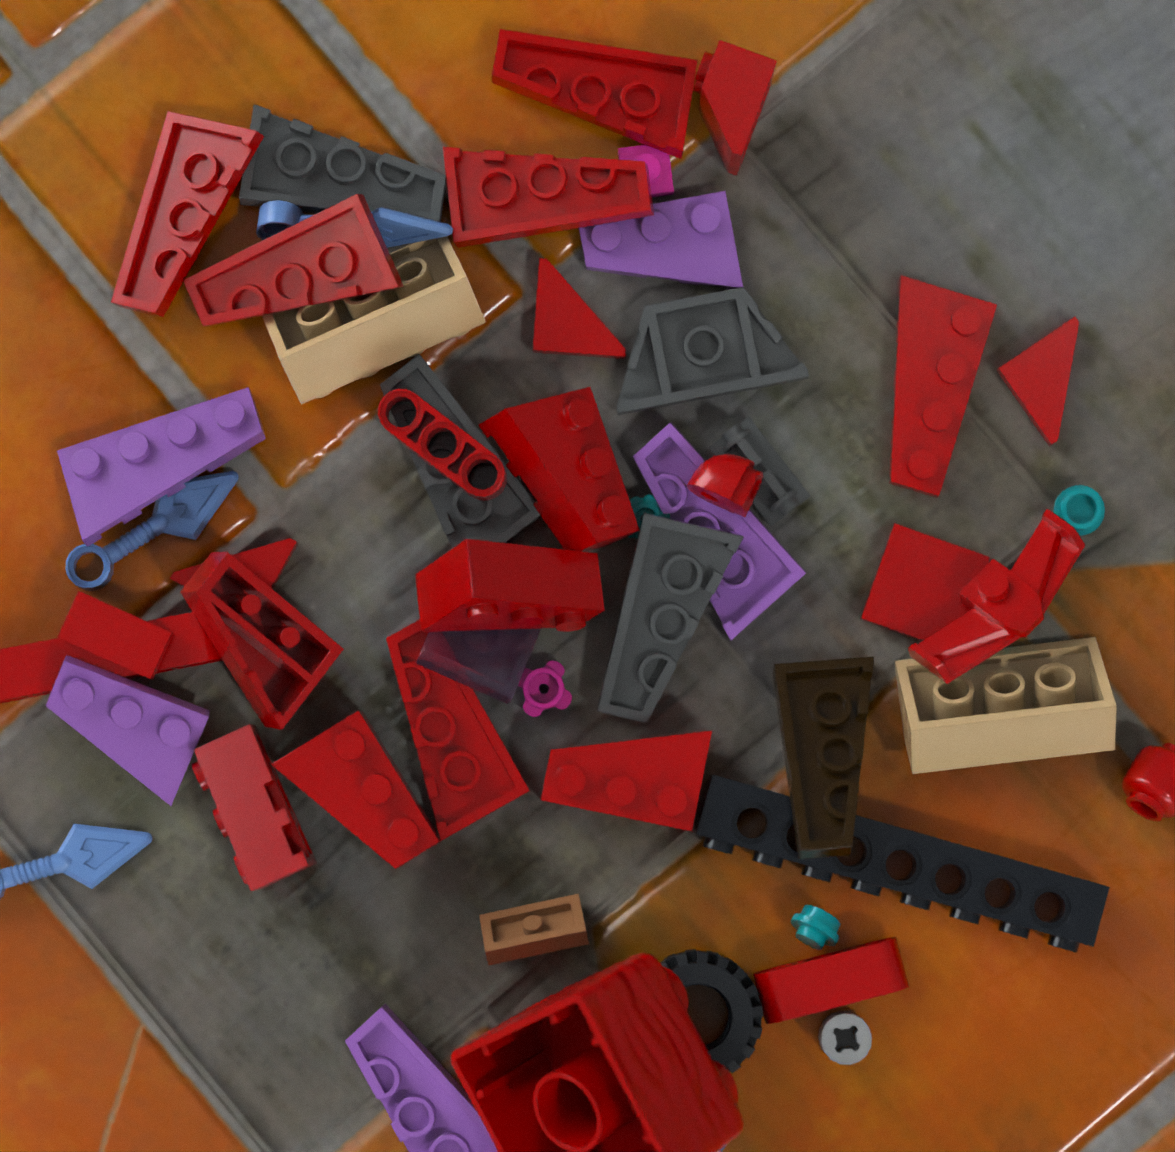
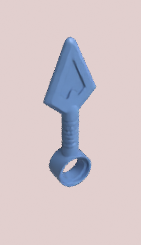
[256,200,453,248]
[65,471,239,591]
[0,824,153,899]

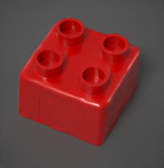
[450,953,744,1152]

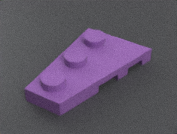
[579,191,743,290]
[46,655,210,806]

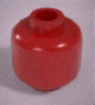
[1121,743,1175,822]

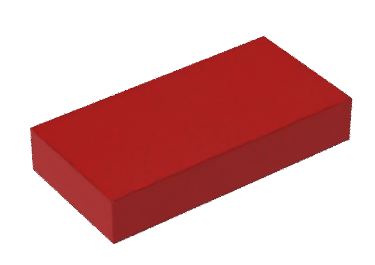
[57,591,174,680]

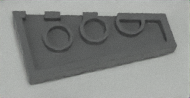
[239,104,446,222]
[380,354,541,548]
[597,512,744,723]

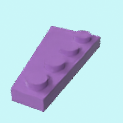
[57,387,266,547]
[633,422,807,641]
[345,1003,498,1152]

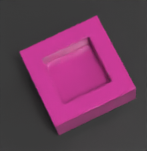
[618,145,674,198]

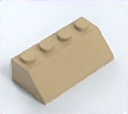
[262,236,486,405]
[895,637,1117,774]

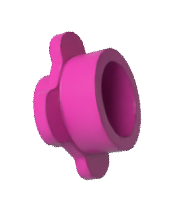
[516,661,572,717]

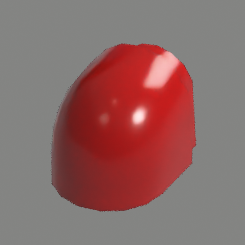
[686,454,763,517]

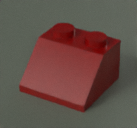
[693,39,777,176]

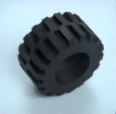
[661,949,763,1073]

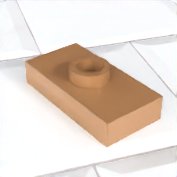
[479,894,589,965]

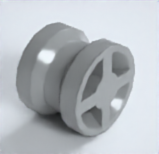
[818,1011,872,1065]

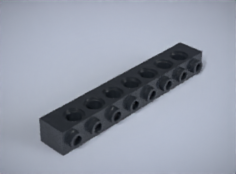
[695,775,1110,953]

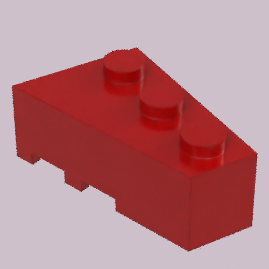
[478,387,640,552]
[415,539,605,632]
[180,552,344,730]
[271,710,442,869]
[191,724,317,892]
[540,730,712,831]

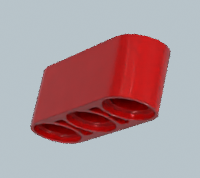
[378,389,507,501]
[753,937,909,1024]

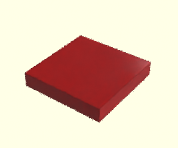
[860,523,990,641]

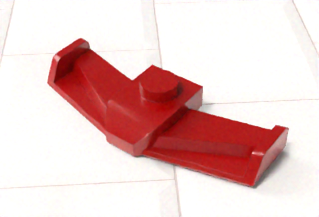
[907,509,1085,684]

